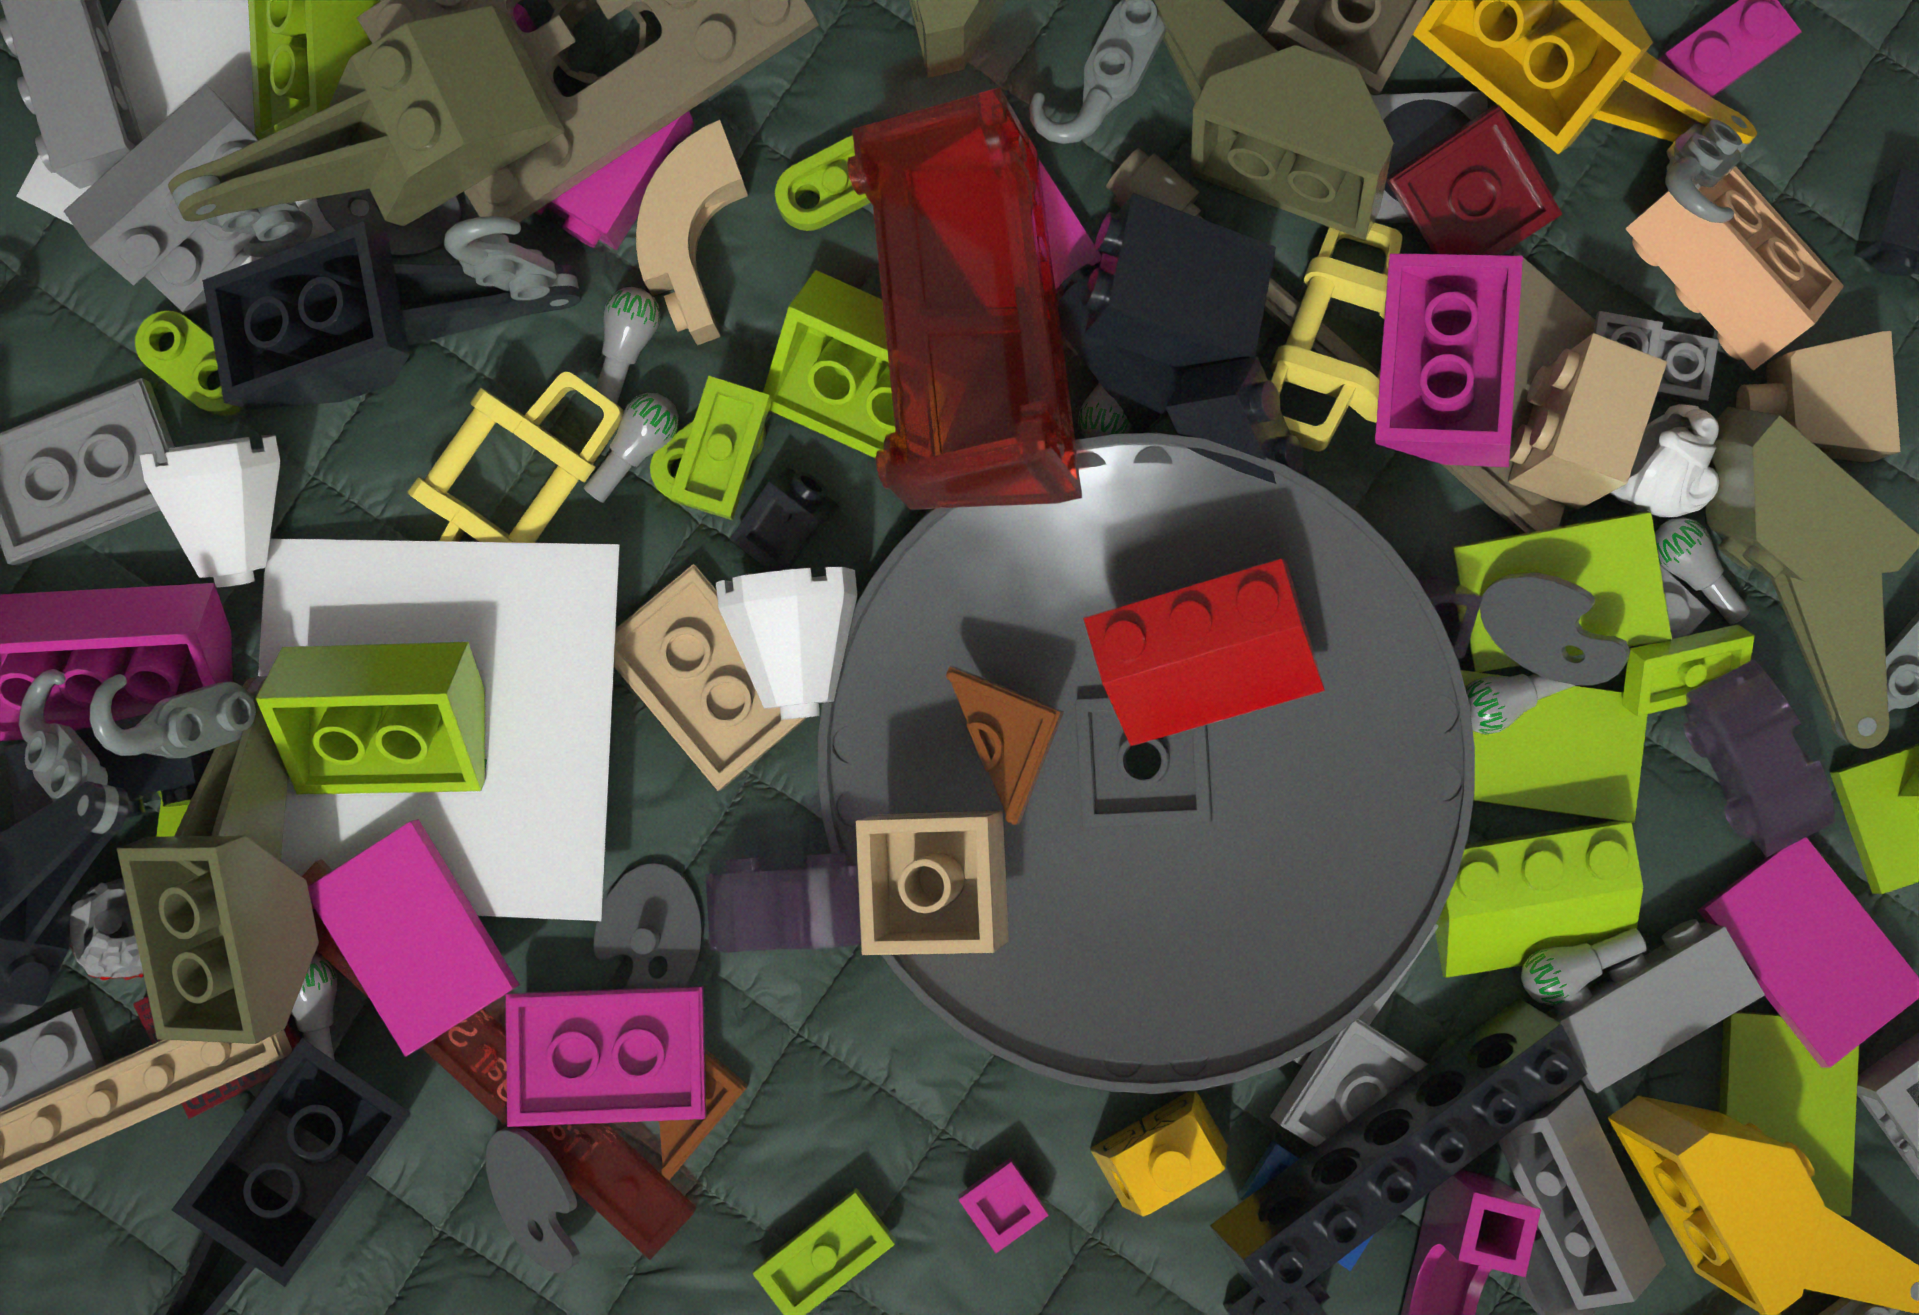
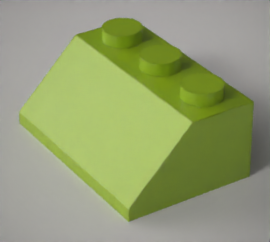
[248,0,380,140]
[763,270,989,483]
[256,642,485,795]
[1435,821,1643,978]

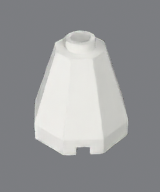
[139,434,280,587]
[716,567,857,720]

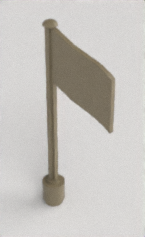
[1106,148,1595,534]

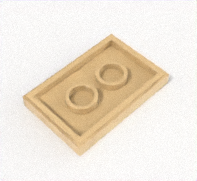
[614,564,808,791]

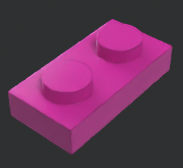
[1659,0,1802,98]

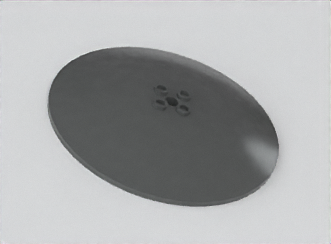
[818,433,1475,1094]

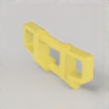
[1270,222,1402,451]
[408,372,624,543]

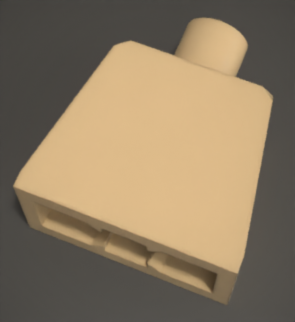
[1736,331,1900,462]

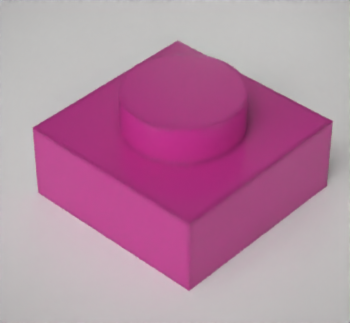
[958,1157,1049,1253]

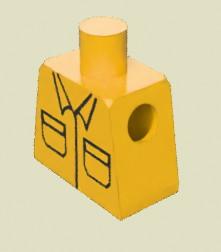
[1090,1091,1228,1217]

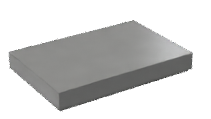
[0,378,174,566]

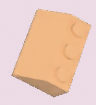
[1625,166,1844,370]

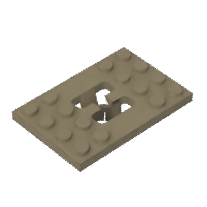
[357,0,819,234]

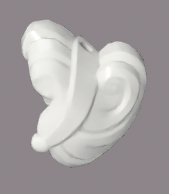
[1611,404,1719,517]

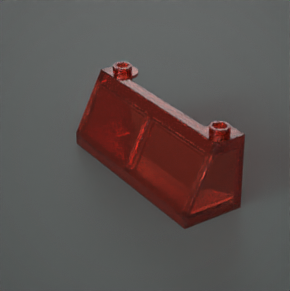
[847,88,1082,509]

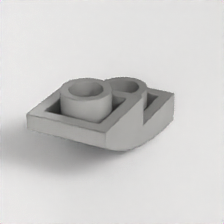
[1593,311,1719,406]

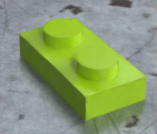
[669,376,772,521]
[1622,624,1755,717]
[752,1188,896,1315]

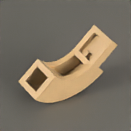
[636,120,748,345]

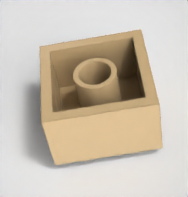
[1508,333,1667,509]
[856,810,1009,955]

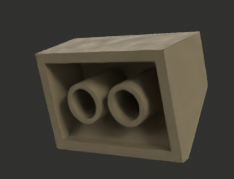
[1260,0,1431,96]

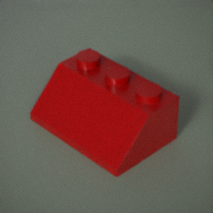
[1083,559,1325,746]

